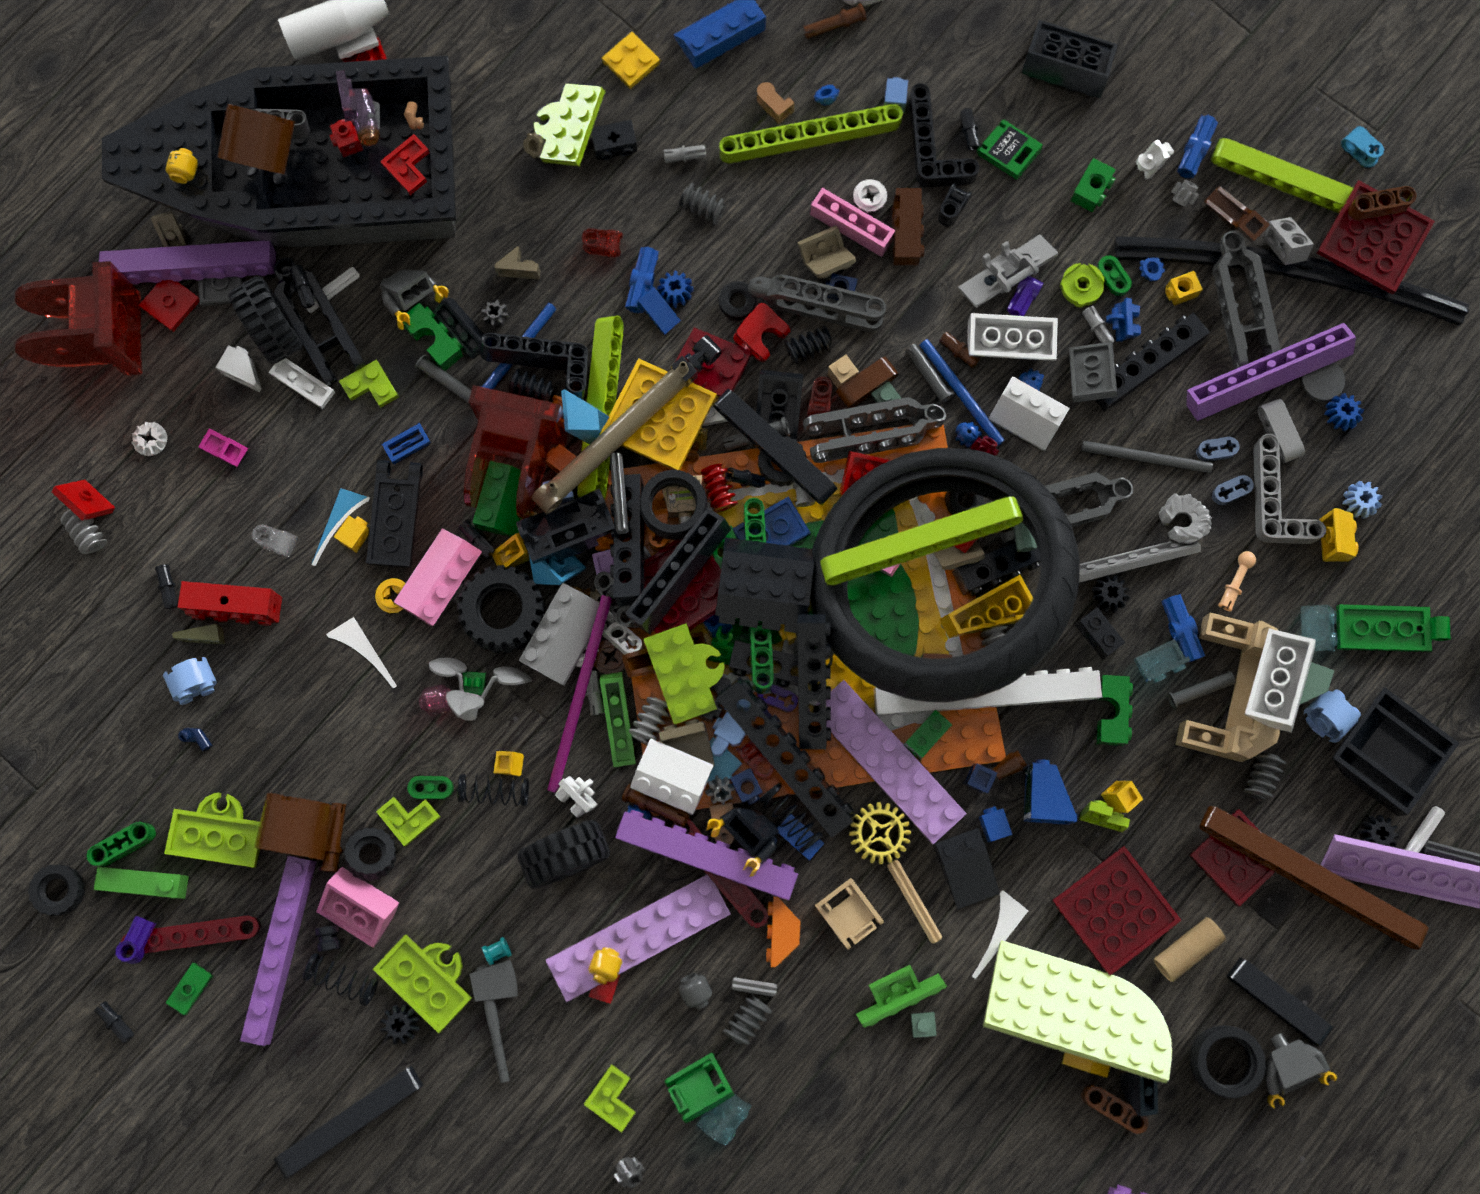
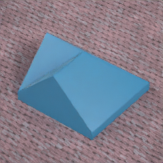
[561,389,609,444]
[529,555,586,585]

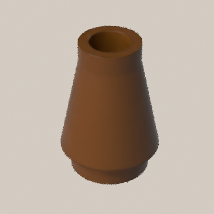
[992,750,1027,780]

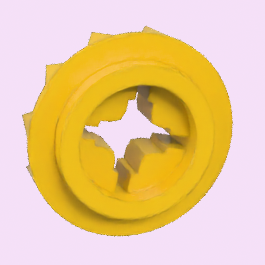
[375,578,406,614]

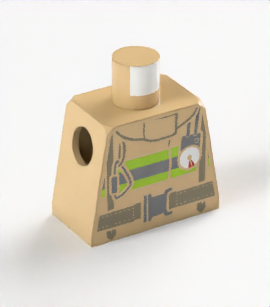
[662,475,702,524]

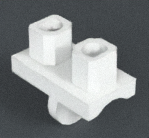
[1136,140,1174,179]
[555,776,598,818]

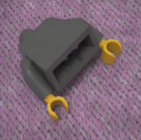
[380,270,448,330]
[1265,1033,1337,1108]

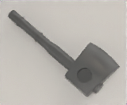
[470,960,517,1083]

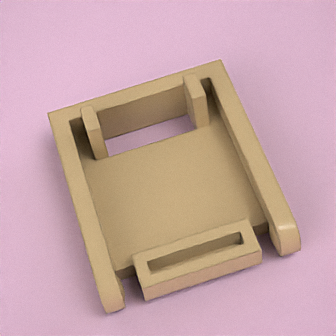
[814,878,884,950]

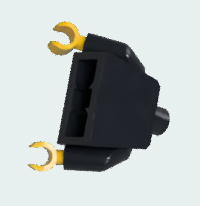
[706,807,779,877]

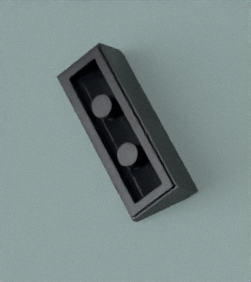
[433,298,484,359]

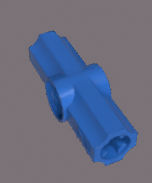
[1177,115,1218,179]
[625,247,659,314]
[1161,594,1205,663]

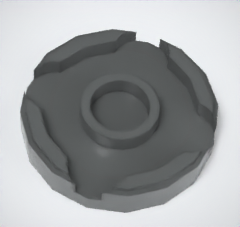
[1300,363,1345,402]

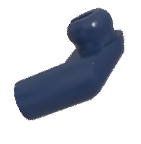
[178,728,212,752]

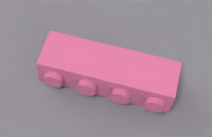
[810,188,895,257]

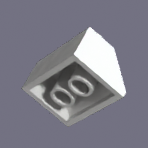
[989,376,1070,451]
[630,739,713,814]

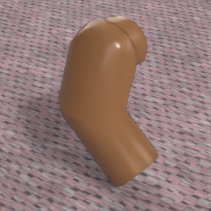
[404,102,424,131]

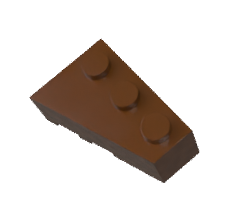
[892,188,924,265]

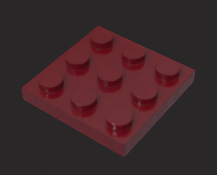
[675,327,752,401]
[1189,809,1275,907]

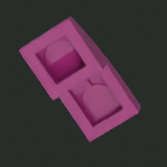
[198,428,248,467]

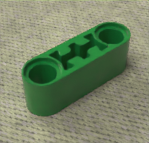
[87,822,156,867]

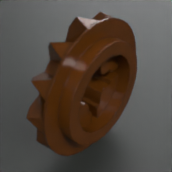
[594,640,625,674]

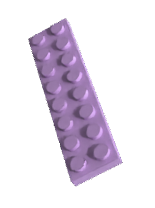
[815,680,967,845]
[1320,835,1480,908]
[546,875,730,1002]

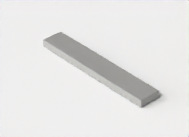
[1079,541,1201,582]

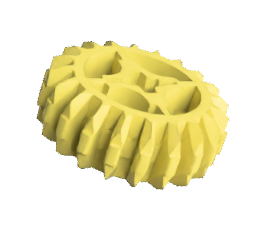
[849,802,911,864]

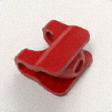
[733,303,791,362]

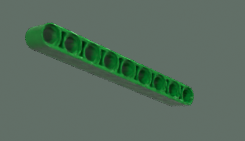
[743,498,774,694]

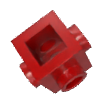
[329,118,363,157]

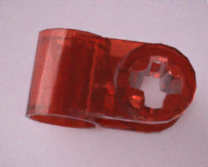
[582,228,623,257]
[807,376,832,417]
[735,741,774,780]

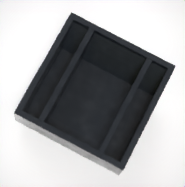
[1332,687,1459,817]

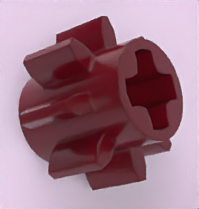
[971,436,999,456]

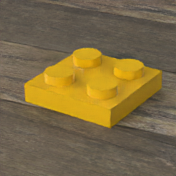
[602,32,661,89]

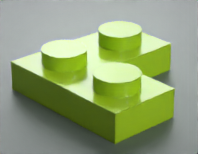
[339,360,399,408]
[376,797,441,847]
[1079,800,1130,833]
[584,1065,636,1132]

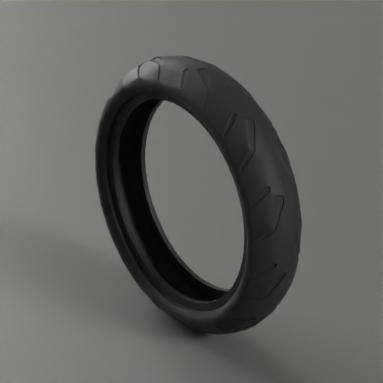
[810,448,1080,703]

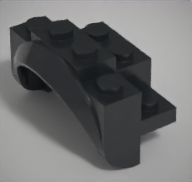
[516,488,616,564]

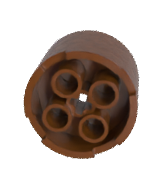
[217,103,295,174]
[254,793,336,860]

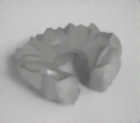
[1159,494,1212,544]

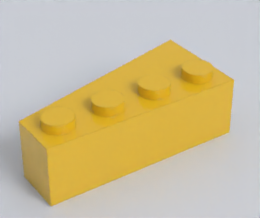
[939,575,1033,639]

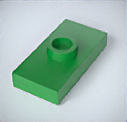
[166,963,213,1015]

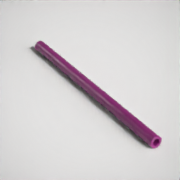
[547,595,612,793]

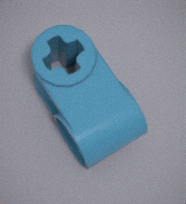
[1341,126,1384,168]

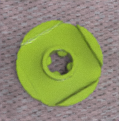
[1060,263,1104,308]

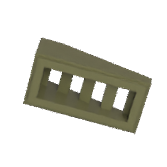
[172,624,225,644]

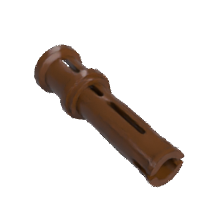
[803,3,867,39]
[622,783,690,827]
[319,803,346,873]

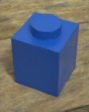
[979,806,1012,843]

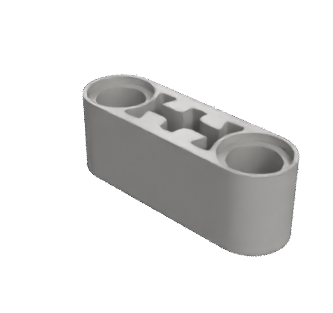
[1258,399,1305,463]

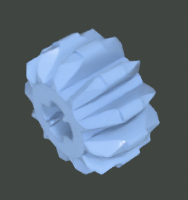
[1343,481,1383,519]

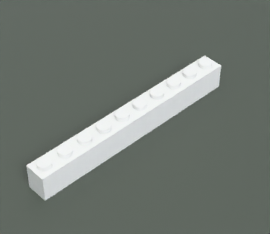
[873,667,1102,716]

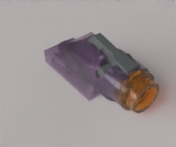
[336,70,380,146]

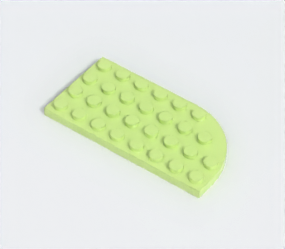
[983,940,1172,1083]

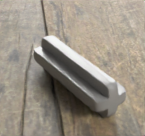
[732,977,777,996]

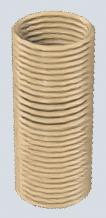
[1154,917,1226,982]

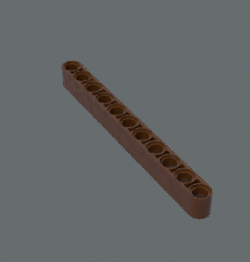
[1199,806,1429,950]

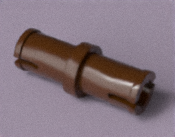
[939,331,981,368]

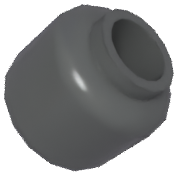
[678,972,712,1009]

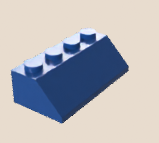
[674,0,766,69]

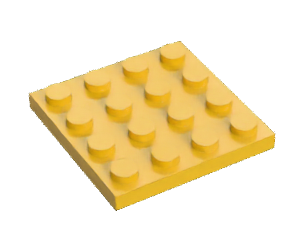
[600,358,717,471]

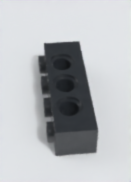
[952,542,1041,596]
[729,641,818,687]

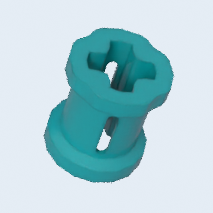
[482,937,512,965]

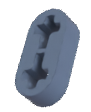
[1196,437,1239,462]
[1212,475,1254,505]

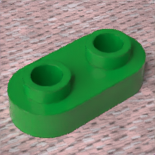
[1097,256,1131,296]
[407,776,454,800]

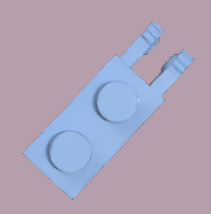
[711,699,756,757]

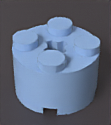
[163,657,217,705]
[1304,689,1361,743]

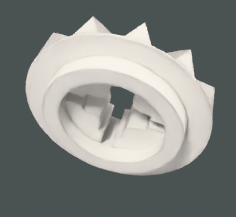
[853,180,887,213]
[131,422,167,456]

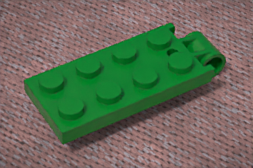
[1336,604,1451,652]

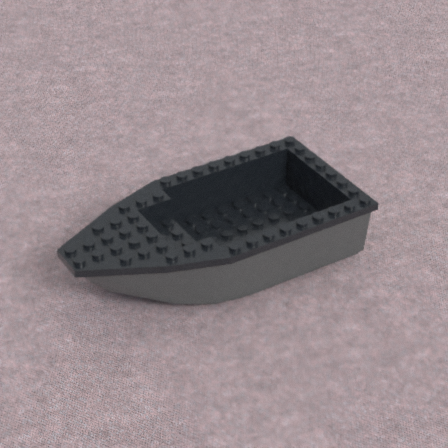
[102,56,456,247]

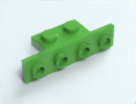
[856,965,946,1027]

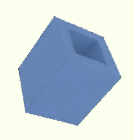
[884,77,908,113]

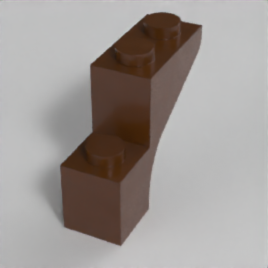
[1204,186,1270,243]
[622,632,707,678]

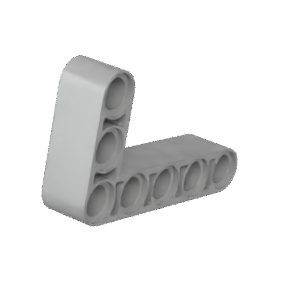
[1253,434,1326,544]

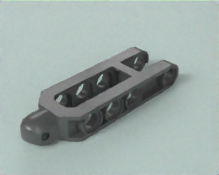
[1212,231,1281,369]
[748,274,886,332]
[803,397,946,463]
[990,472,1133,545]

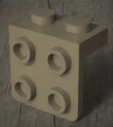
[797,225,856,278]
[934,540,985,570]
[659,719,715,769]

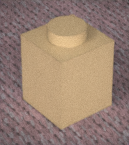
[827,355,859,388]

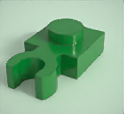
[708,626,734,665]

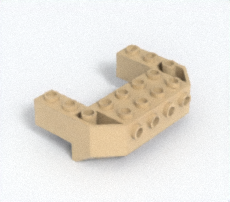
[1175,613,1280,762]

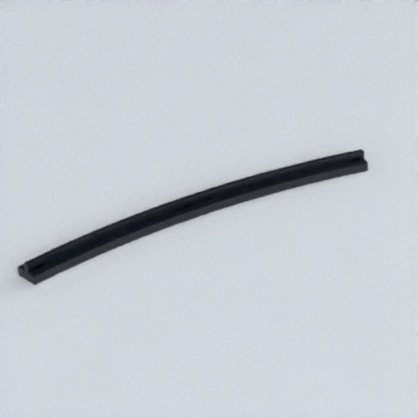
[1115,237,1470,326]

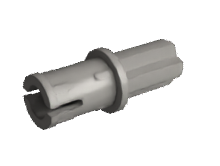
[664,145,706,163]
[1082,306,1114,343]
[585,670,605,716]

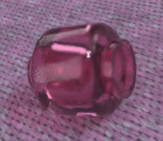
[419,684,452,716]

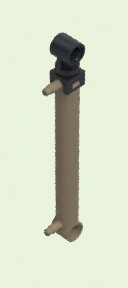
[531,335,723,515]

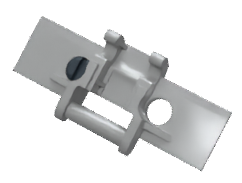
[958,234,1058,308]

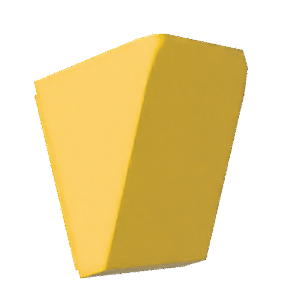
[493,751,524,776]

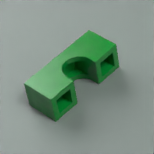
[402,303,463,371]
[1097,675,1133,746]

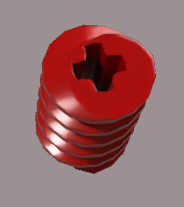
[701,463,738,513]

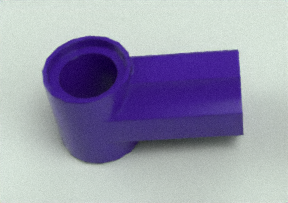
[1006,276,1044,316]
[116,916,156,964]

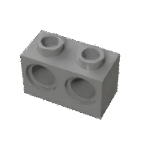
[1263,217,1314,265]

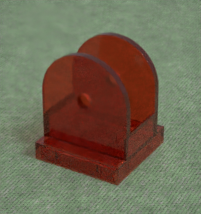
[15,261,142,376]
[464,385,569,519]

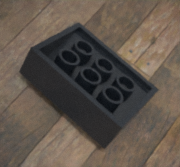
[1021,20,1118,98]

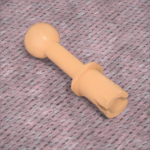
[1218,551,1256,611]

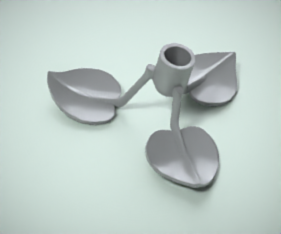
[428,658,532,721]

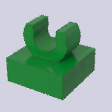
[463,672,487,696]

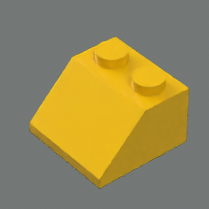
[1319,508,1358,562]

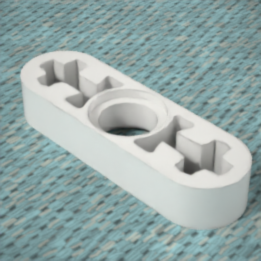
[602,611,643,655]

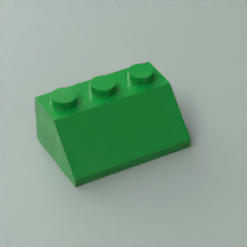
[472,461,535,537]

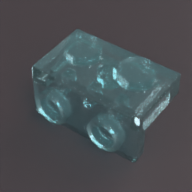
[1301,605,1338,652]
[1134,639,1191,683]
[696,1094,751,1145]

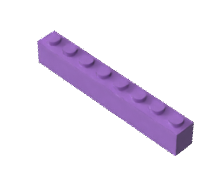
[98,241,276,286]
[1187,323,1356,421]
[615,810,798,901]
[240,856,316,1046]

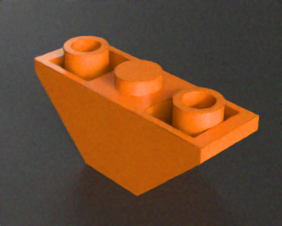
[766,897,800,967]

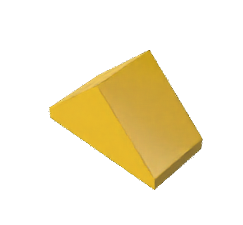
[492,533,530,569]
[1062,1052,1110,1077]

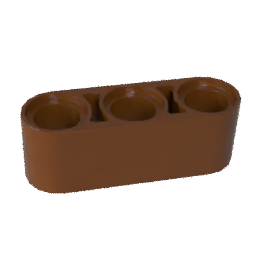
[1348,186,1417,220]
[836,356,899,408]
[1081,1085,1148,1134]

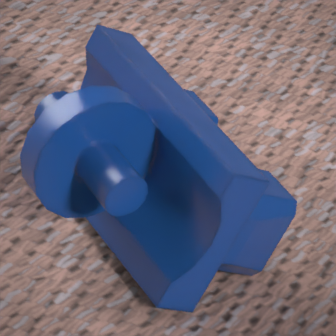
[1106,298,1141,342]

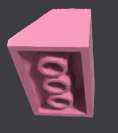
[394,528,482,626]

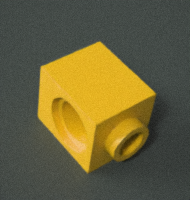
[1165,271,1203,306]
[334,516,369,553]
[1101,781,1143,813]

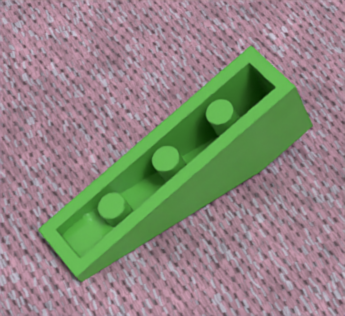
[600,672,636,767]
[94,867,189,899]

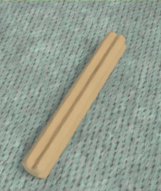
[887,860,942,944]

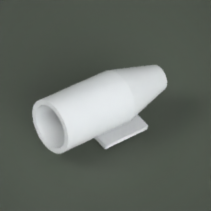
[278,0,390,61]

